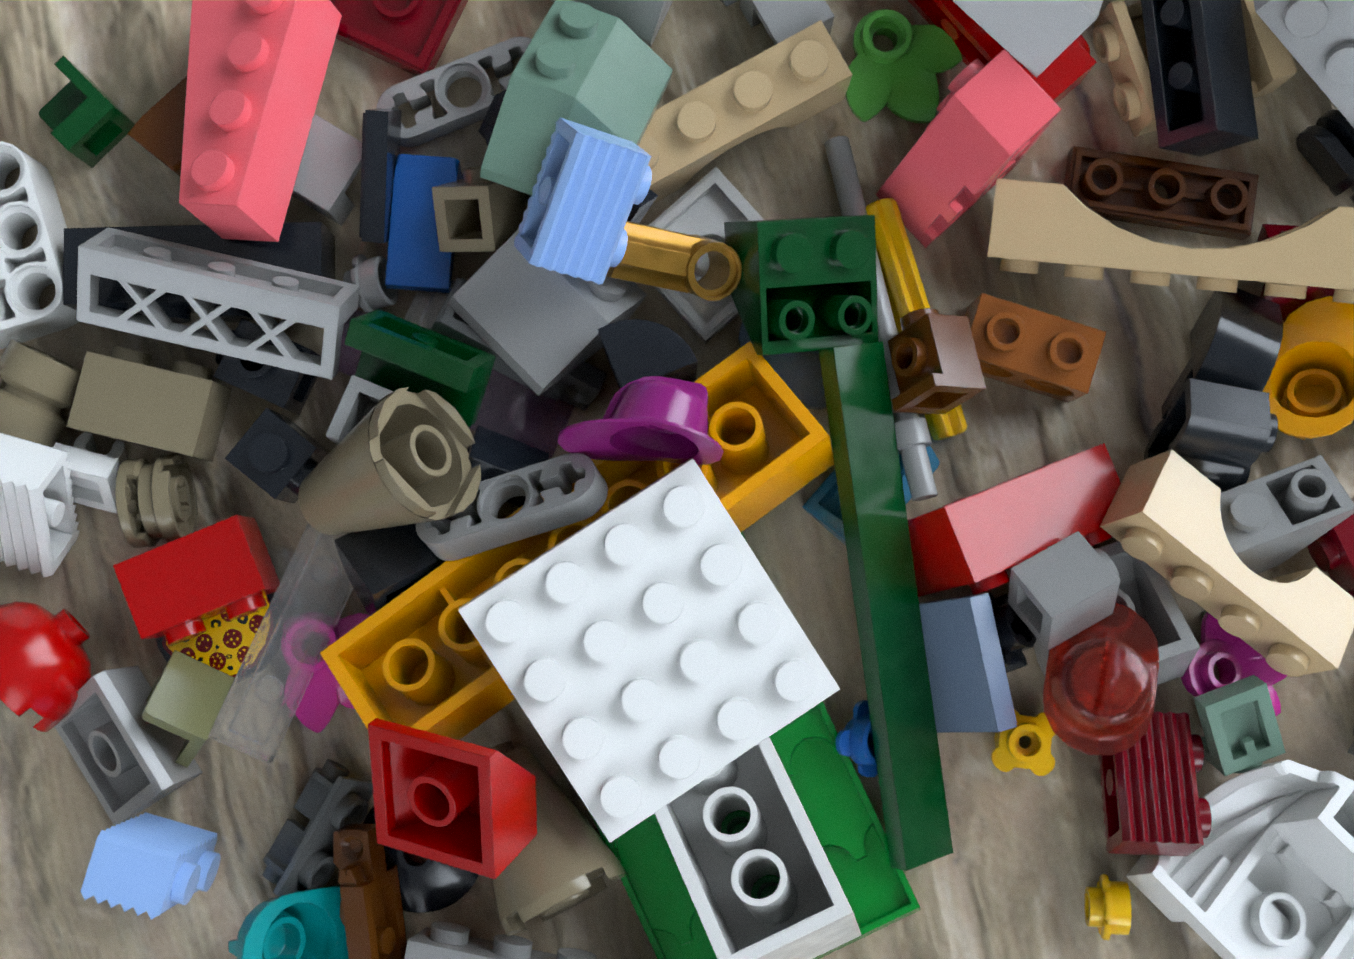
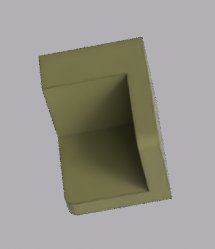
[142,650,235,768]

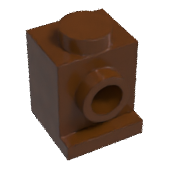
[887,308,986,414]

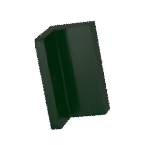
[345,309,496,427]

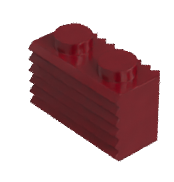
[1096,710,1212,857]

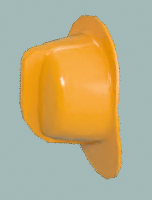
[1262,296,1354,440]

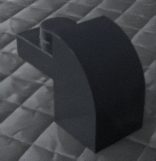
[1161,288,1283,419]

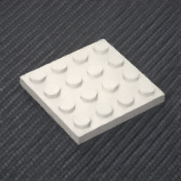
[458,458,840,842]

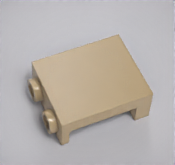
[1093,0,1297,138]

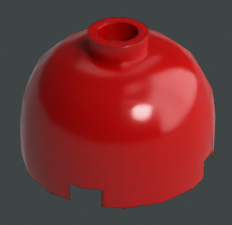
[0,601,91,732]

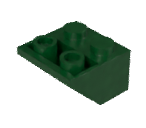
[724,215,878,355]

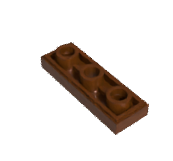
[1064,146,1259,240]

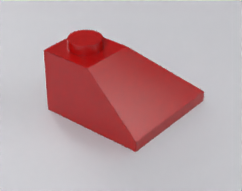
[368,718,537,879]

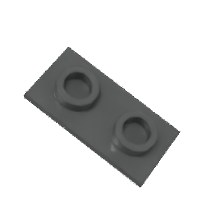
[262,759,373,896]

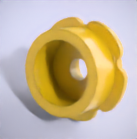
[1084,874,1132,941]

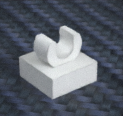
[53,432,128,514]

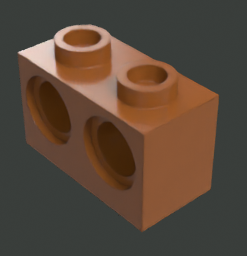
[965,293,1107,403]

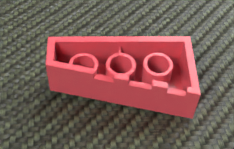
[179,0,342,242]

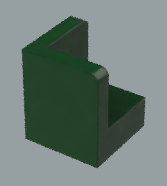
[39,55,135,168]

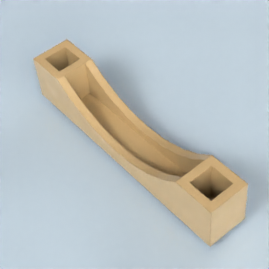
[987,179,1354,304]

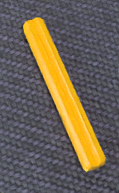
[866,198,967,440]

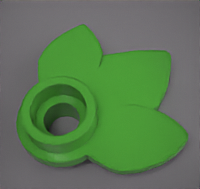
[845,9,962,124]

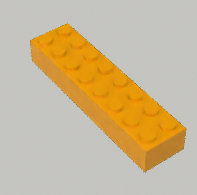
[320,341,834,740]

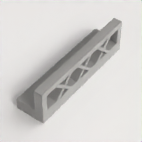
[76,227,360,380]

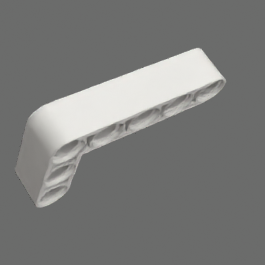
[0,141,79,349]

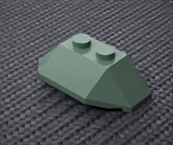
[480,0,673,196]

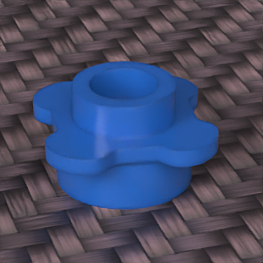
[836,700,878,778]

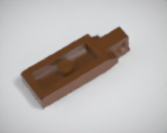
[333,823,407,959]

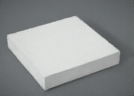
[648,167,764,344]

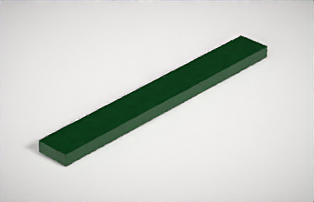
[819,342,953,871]

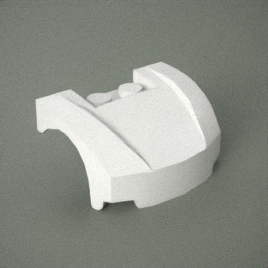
[1126,760,1354,959]

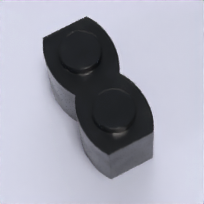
[1144,378,1278,493]

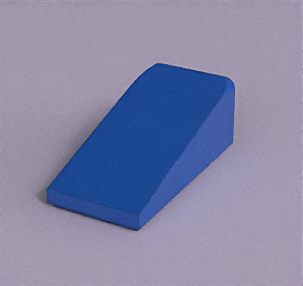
[385,154,463,293]

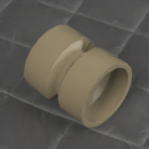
[0,339,81,447]

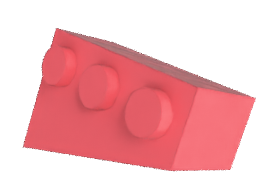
[875,49,1062,248]

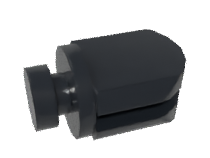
[1296,109,1354,203]

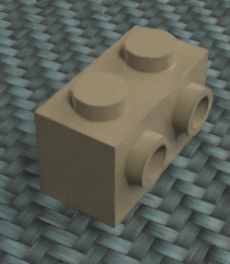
[66,346,232,462]

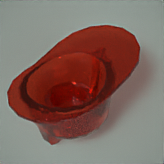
[1043,603,1160,755]

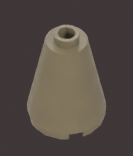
[298,387,481,535]
[490,741,625,936]

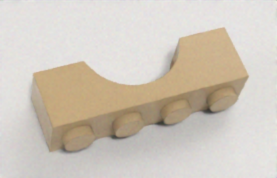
[638,20,852,204]
[1100,450,1354,677]

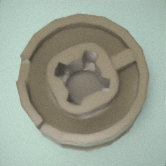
[115,454,198,548]

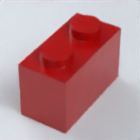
[113,515,282,645]

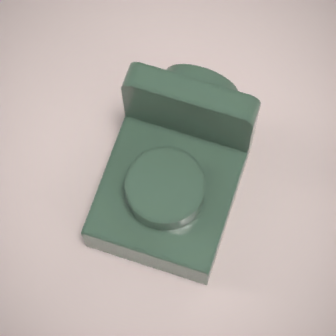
[1194,675,1286,776]

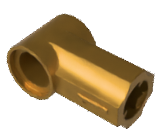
[606,221,742,301]

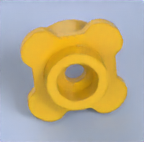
[991,709,1059,776]

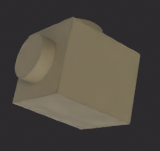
[432,165,529,252]

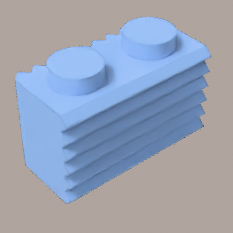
[514,117,652,285]
[80,812,221,919]

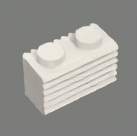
[0,433,80,578]

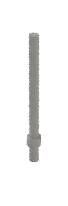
[825,136,938,501]

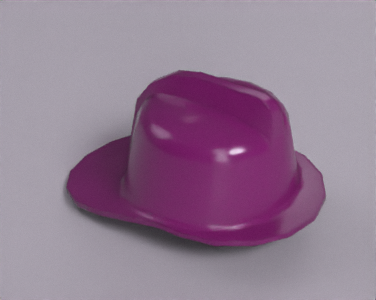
[558,376,723,465]

